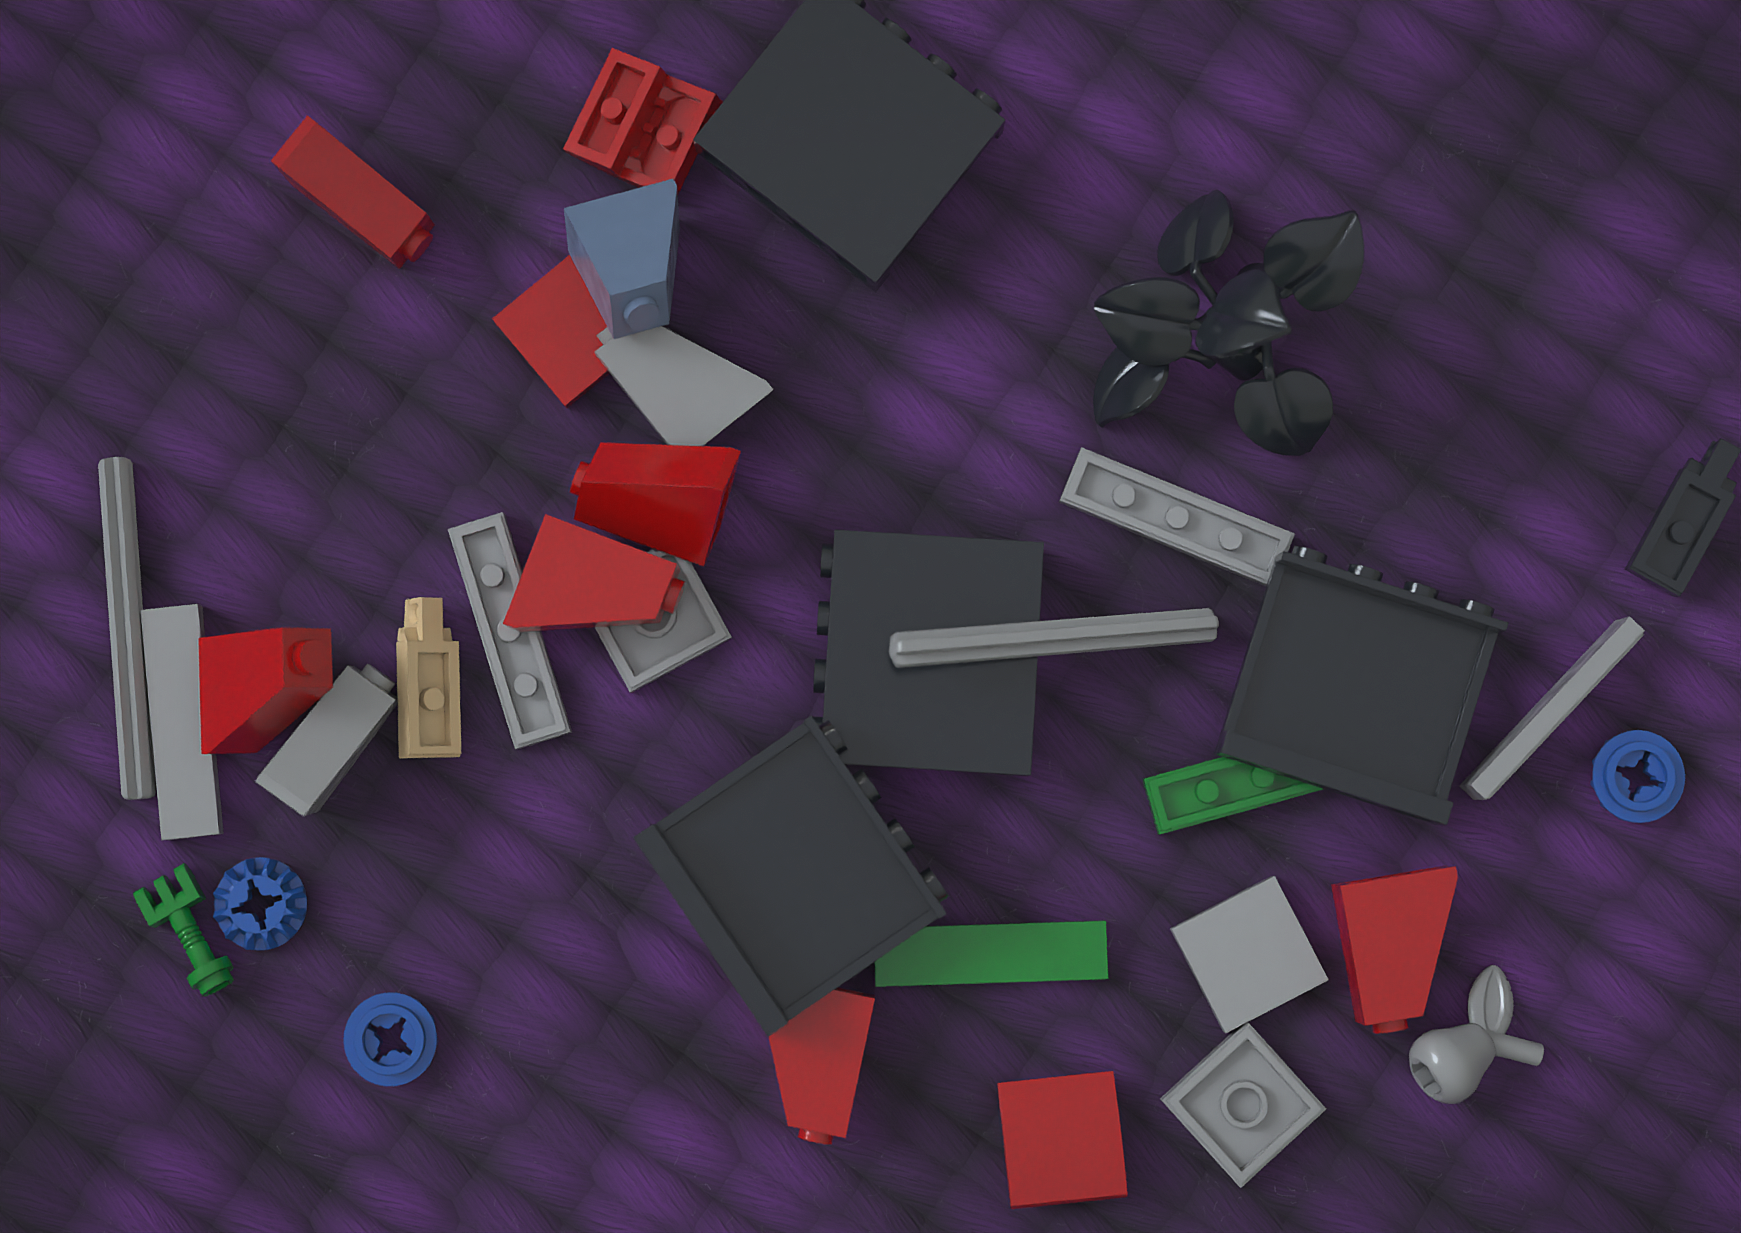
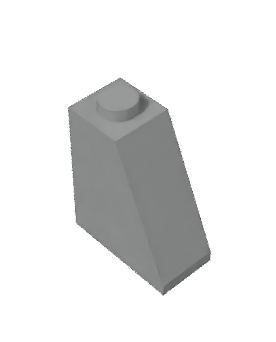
[594,326,773,446]
[255,663,398,816]

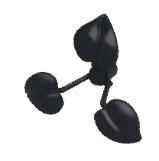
[1093,190,1292,428]
[1094,210,1364,456]

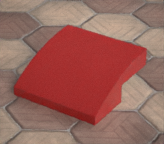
[563,48,723,194]
[997,1071,1128,1209]

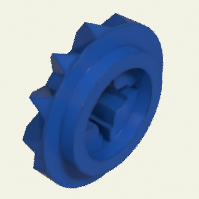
[1590,730,1685,823]
[213,857,307,950]
[344,992,439,1086]

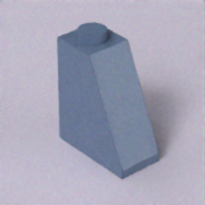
[564,179,680,339]

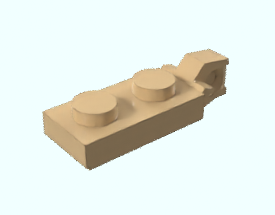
[396,597,461,758]

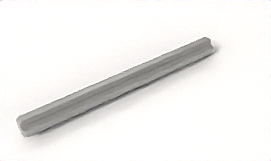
[98,457,156,800]
[889,608,1219,668]

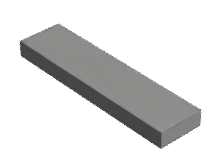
[1059,447,1295,586]
[448,512,572,750]
[140,604,224,840]
[1459,617,1645,800]

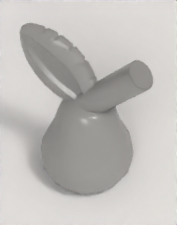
[1409,965,1544,1104]

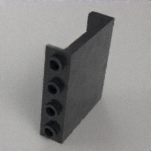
[693,0,1005,293]
[812,530,1044,776]
[1214,546,1508,825]
[633,716,948,1037]

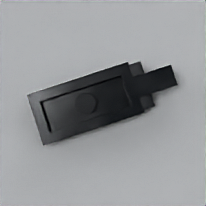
[1624,438,1741,597]

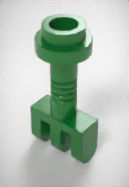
[133,863,234,997]

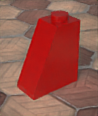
[271,115,435,269]
[570,442,741,566]
[503,514,686,632]
[198,627,333,754]
[1331,865,1458,1034]
[769,987,875,1145]

